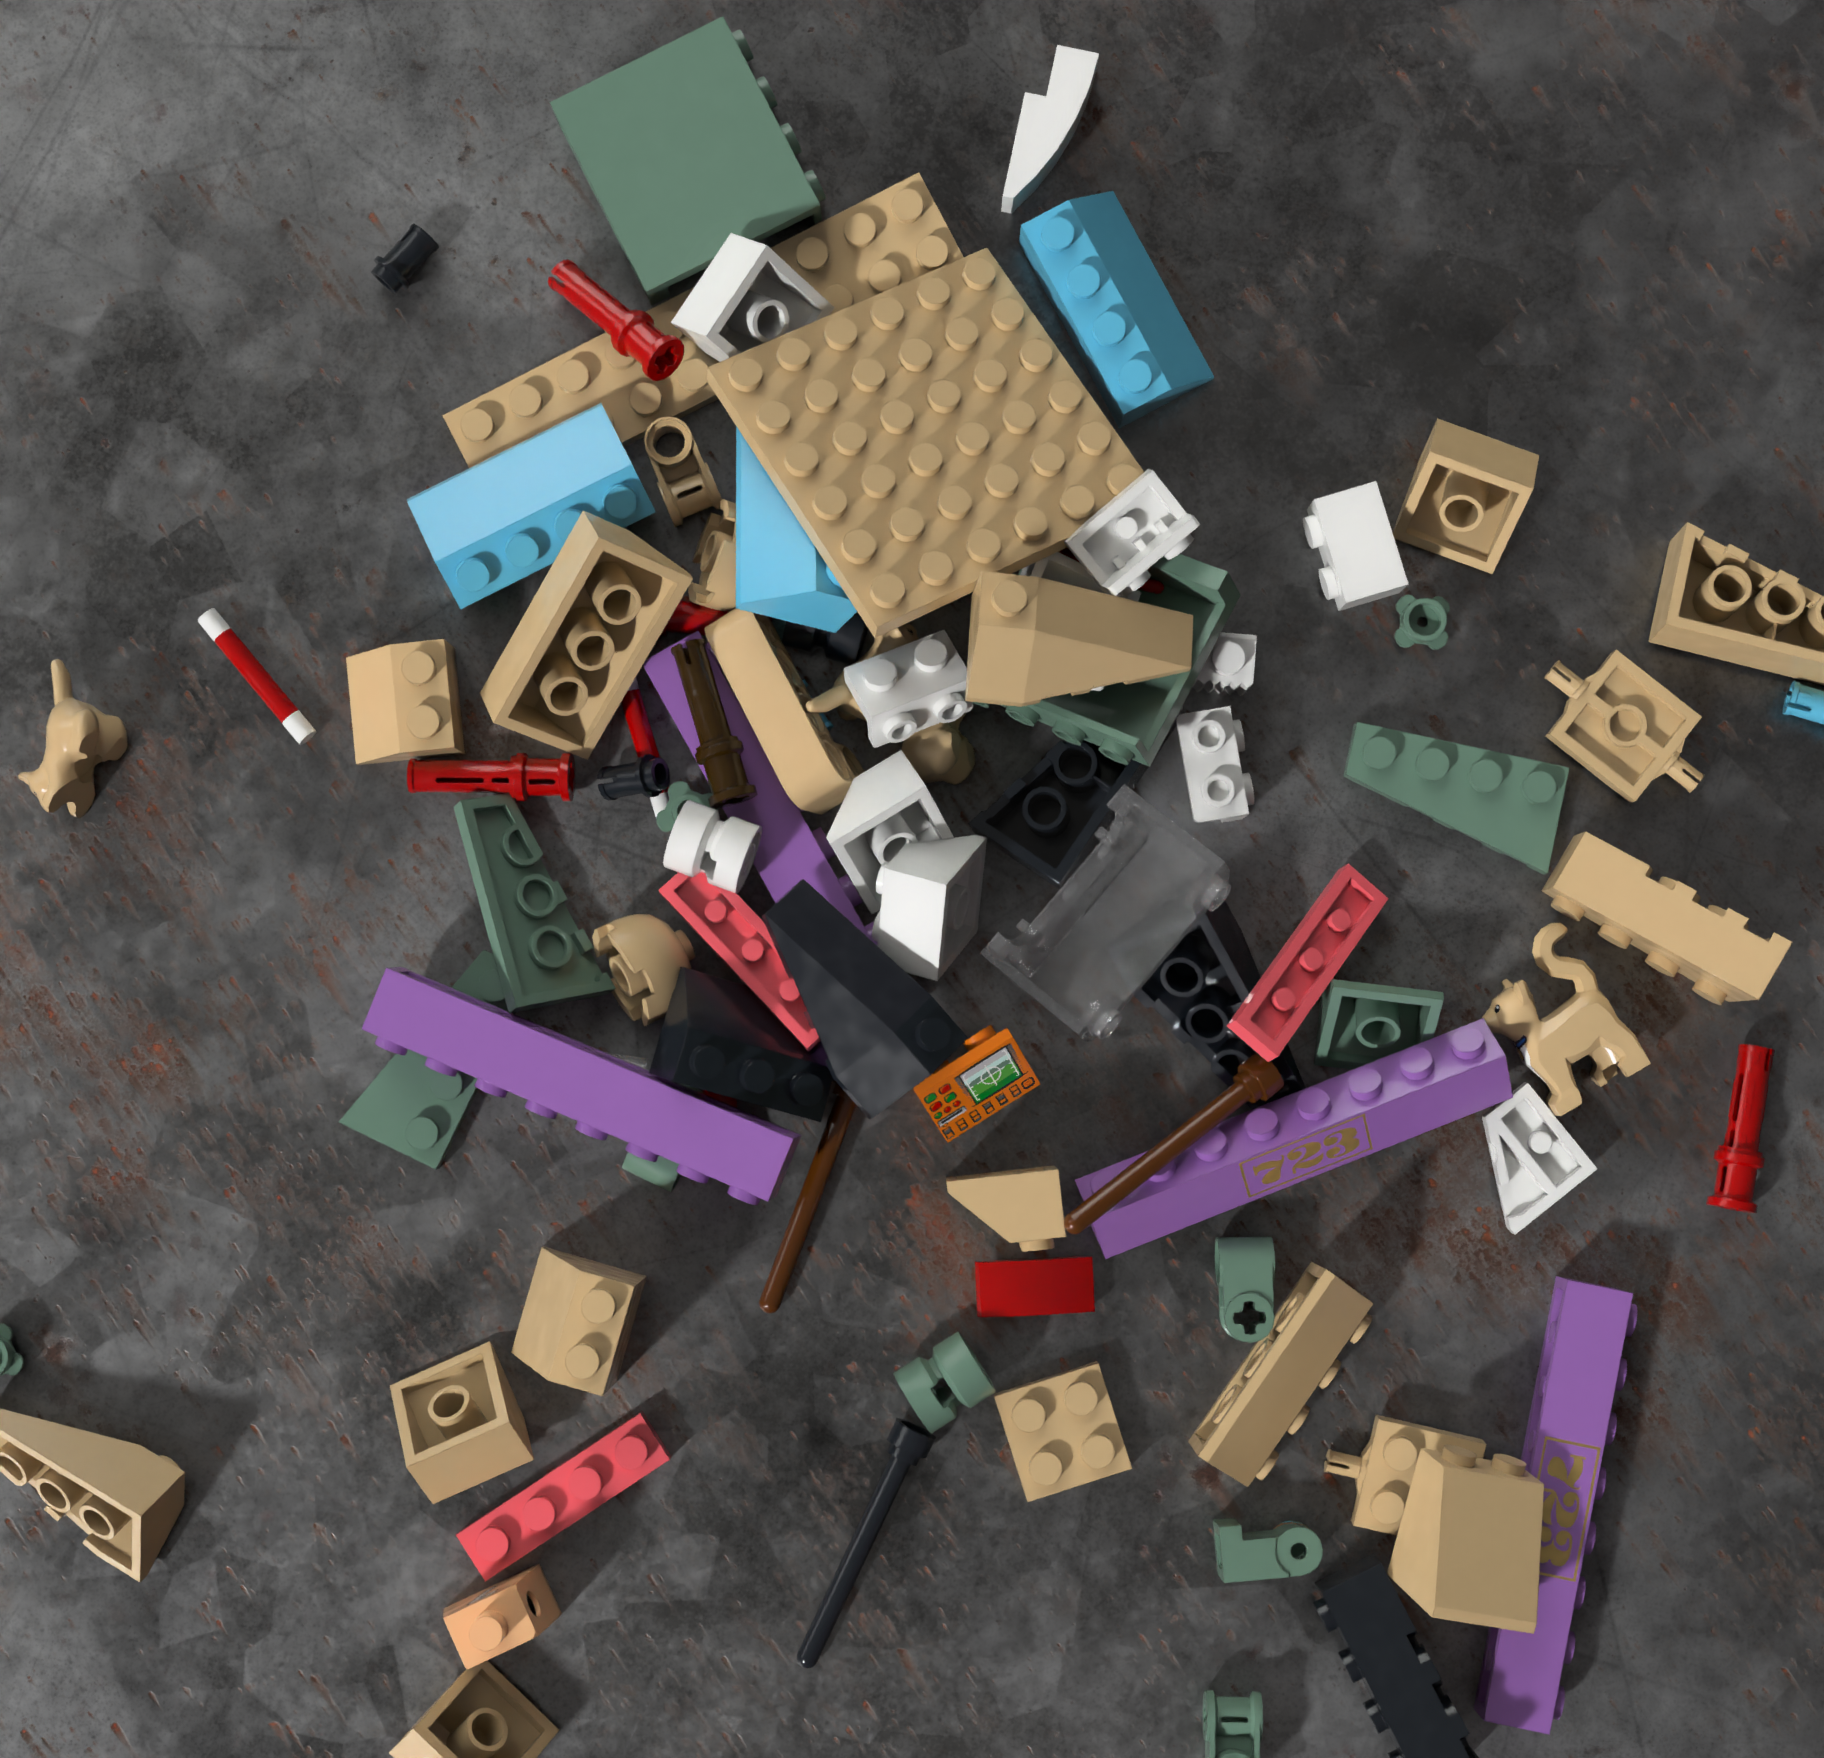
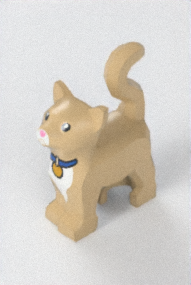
[1482,923,1651,1116]

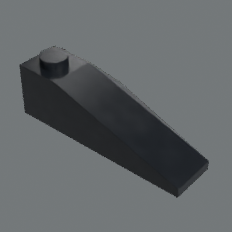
[762,879,968,1119]
[1109,885,1306,1109]

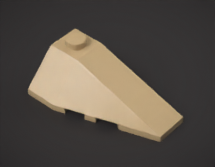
[965,571,1193,707]
[0,1408,185,1582]

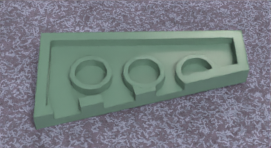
[1343,722,1569,875]
[453,793,616,1013]
[339,950,516,1170]

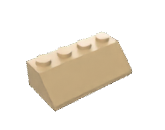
[480,510,693,760]
[1188,1261,1373,1487]

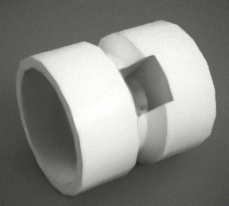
[663,800,762,894]

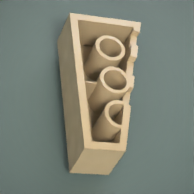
[1648,522,1824,685]
[1541,832,1792,1005]

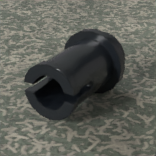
[371,223,439,294]
[597,754,670,801]

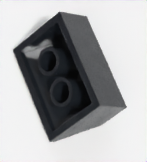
[649,967,833,1122]

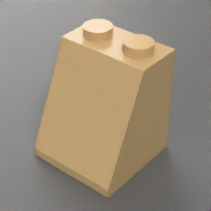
[511,1246,647,1396]
[1387,1445,1544,1634]

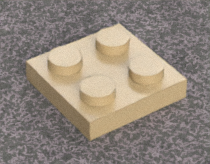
[994,1361,1132,1502]

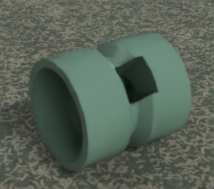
[893,1331,996,1434]

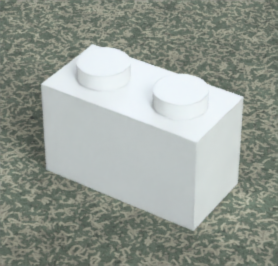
[1303,481,1408,611]

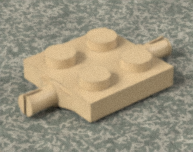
[1544,649,1705,803]
[1324,1415,1487,1536]

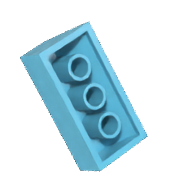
[1019,191,1214,428]
[407,403,656,609]
[736,426,857,633]

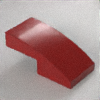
[975,1256,1095,1317]

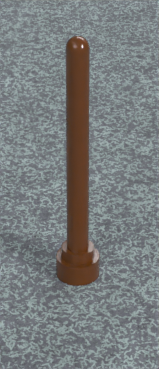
[1064,1052,1284,1234]
[759,1079,856,1313]

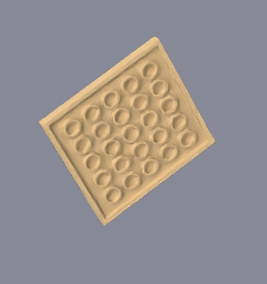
[706,248,1144,638]

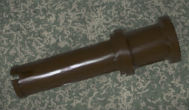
[671,639,758,809]

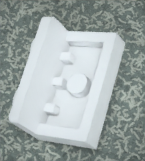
[1064,469,1200,596]
[844,630,973,748]
[1176,706,1254,823]

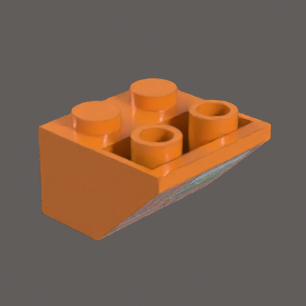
[913,1025,1040,1143]

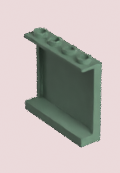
[550,16,826,306]
[973,554,1241,767]

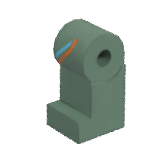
[1213,1518,1323,1583]

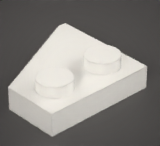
[1482,1082,1597,1235]

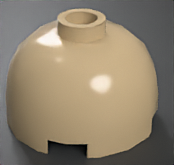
[688,499,736,612]
[592,914,695,1026]

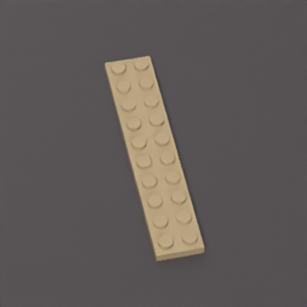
[442,172,964,468]

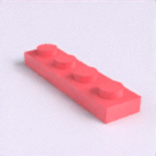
[1227,863,1389,1062]
[658,872,821,1052]
[456,1411,672,1581]

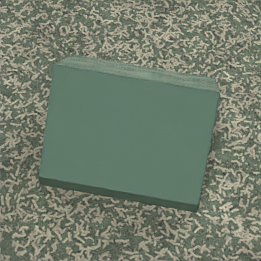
[1314,979,1444,1069]

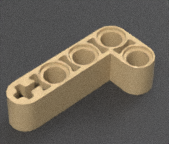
[705,608,865,815]

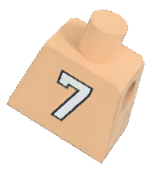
[443,1564,562,1670]

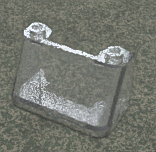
[980,784,1231,1042]

